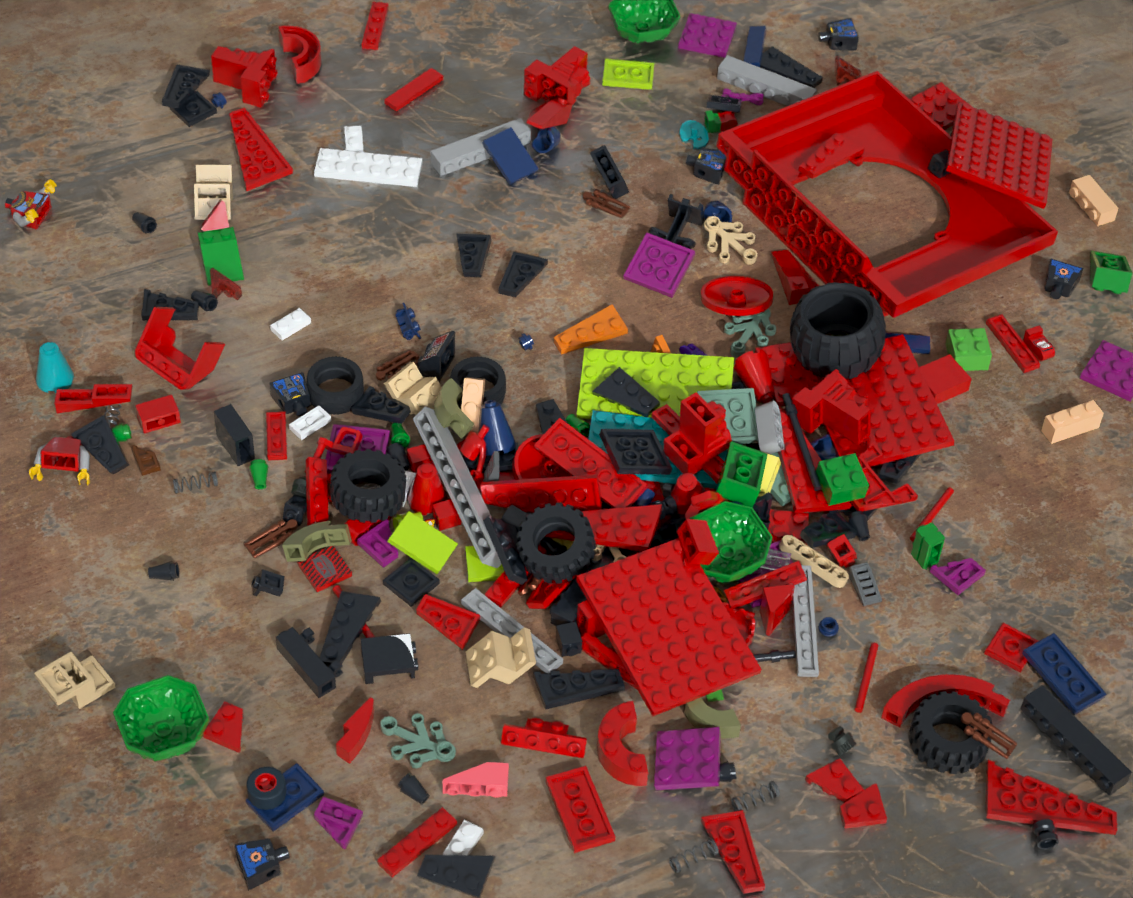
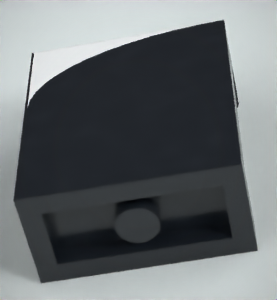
[361,633,419,684]

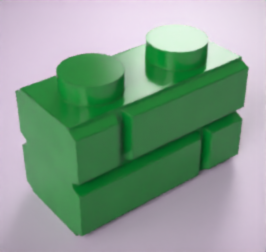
[911,523,945,569]

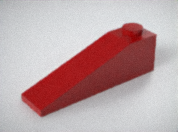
[526,97,573,129]
[771,250,819,305]

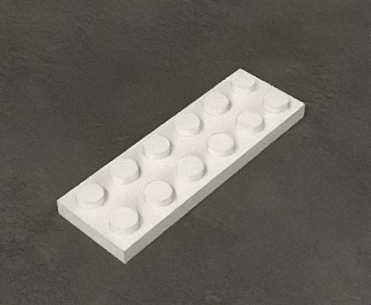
[314,148,422,187]

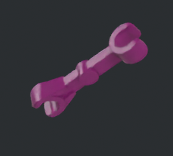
[722,88,764,105]

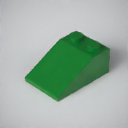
[198,227,244,286]
[1090,250,1133,294]
[716,441,768,507]

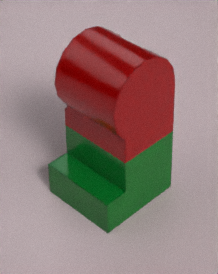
[704,110,738,134]

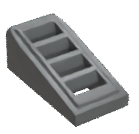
[483,451,499,482]
[848,563,882,606]

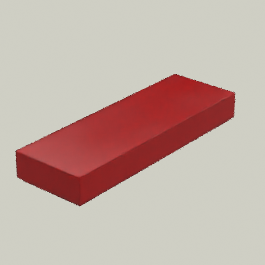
[266,411,287,461]

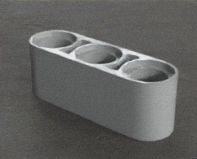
[755,401,784,454]

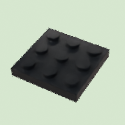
[599,429,672,475]

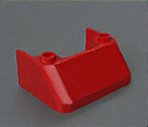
[135,307,225,390]

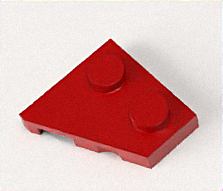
[203,701,244,753]
[805,758,864,803]
[839,783,887,829]

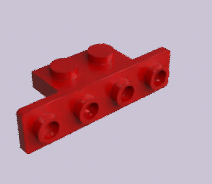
[501,718,587,758]

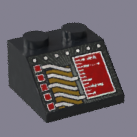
[417,331,455,382]

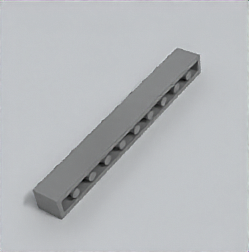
[413,406,502,568]

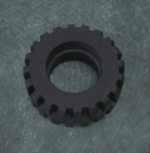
[330,449,406,523]
[516,503,596,584]
[909,691,992,774]

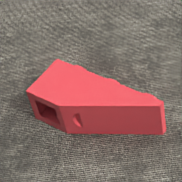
[443,762,509,798]

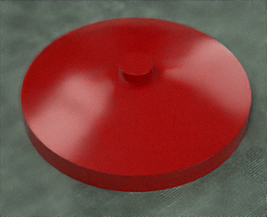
[701,276,773,316]
[512,434,570,480]

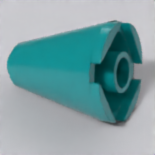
[36,342,74,393]

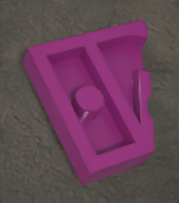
[357,519,398,568]
[930,558,986,595]
[314,797,363,850]

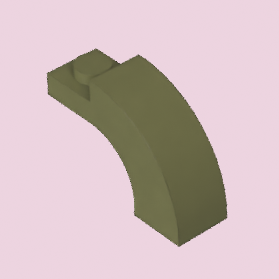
[434,378,474,439]
[282,521,352,562]
[685,697,741,739]

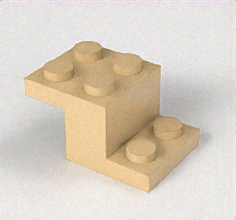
[194,164,233,220]
[384,362,442,415]
[466,627,536,688]
[34,652,116,709]

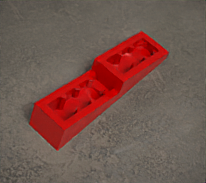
[54,384,133,414]

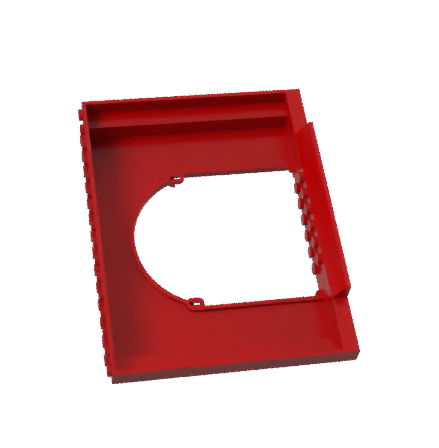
[716,71,1058,318]

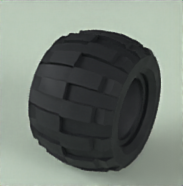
[790,282,886,379]

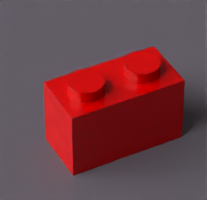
[135,395,181,434]
[677,519,719,565]

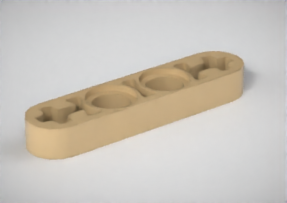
[779,535,849,588]

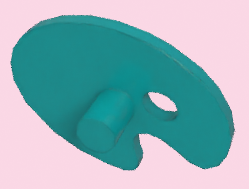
[680,120,709,149]

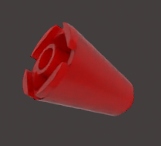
[733,349,775,403]
[408,463,447,515]
[670,473,706,514]

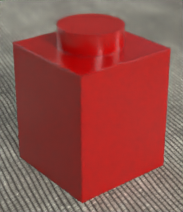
[432,499,461,531]

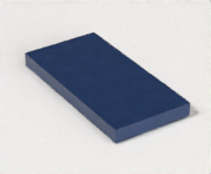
[1022,633,1107,715]

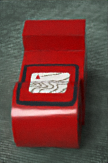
[1023,325,1055,362]

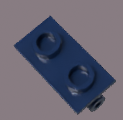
[395,303,421,340]

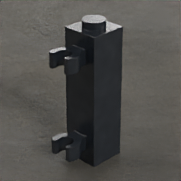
[276,627,343,698]

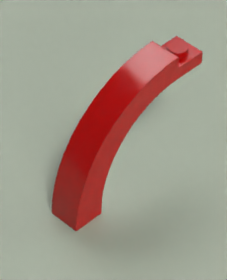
[881,674,1010,727]

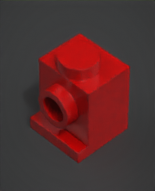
[827,534,857,568]

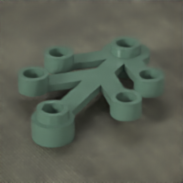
[724,308,776,358]
[380,713,456,768]

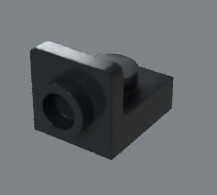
[283,495,307,526]
[251,569,285,597]

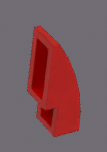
[336,697,374,764]

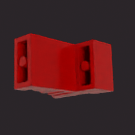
[211,46,278,108]
[524,46,590,106]
[792,369,871,445]
[664,392,733,475]

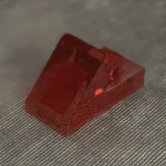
[835,56,862,85]
[210,268,242,301]

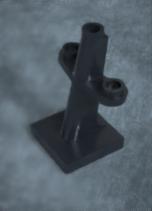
[648,194,704,249]

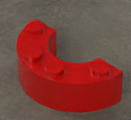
[278,26,321,84]
[597,701,648,786]

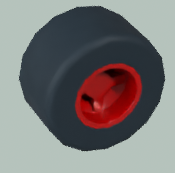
[246,766,287,810]

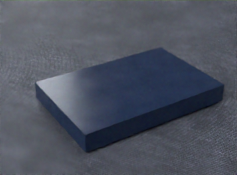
[482,127,539,185]
[246,763,324,832]

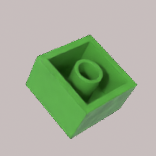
[945,328,992,371]

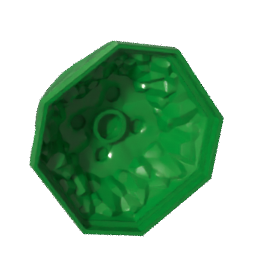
[608,0,680,43]
[690,501,772,583]
[113,675,209,761]

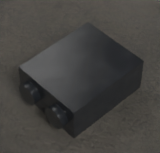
[214,404,255,466]

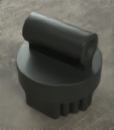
[291,475,307,498]
[828,726,857,756]

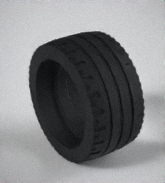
[307,356,364,415]
[450,356,506,410]

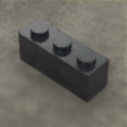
[590,145,630,199]

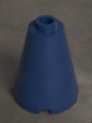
[479,400,516,455]

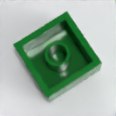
[816,453,869,506]

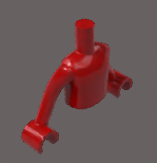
[456,425,490,483]

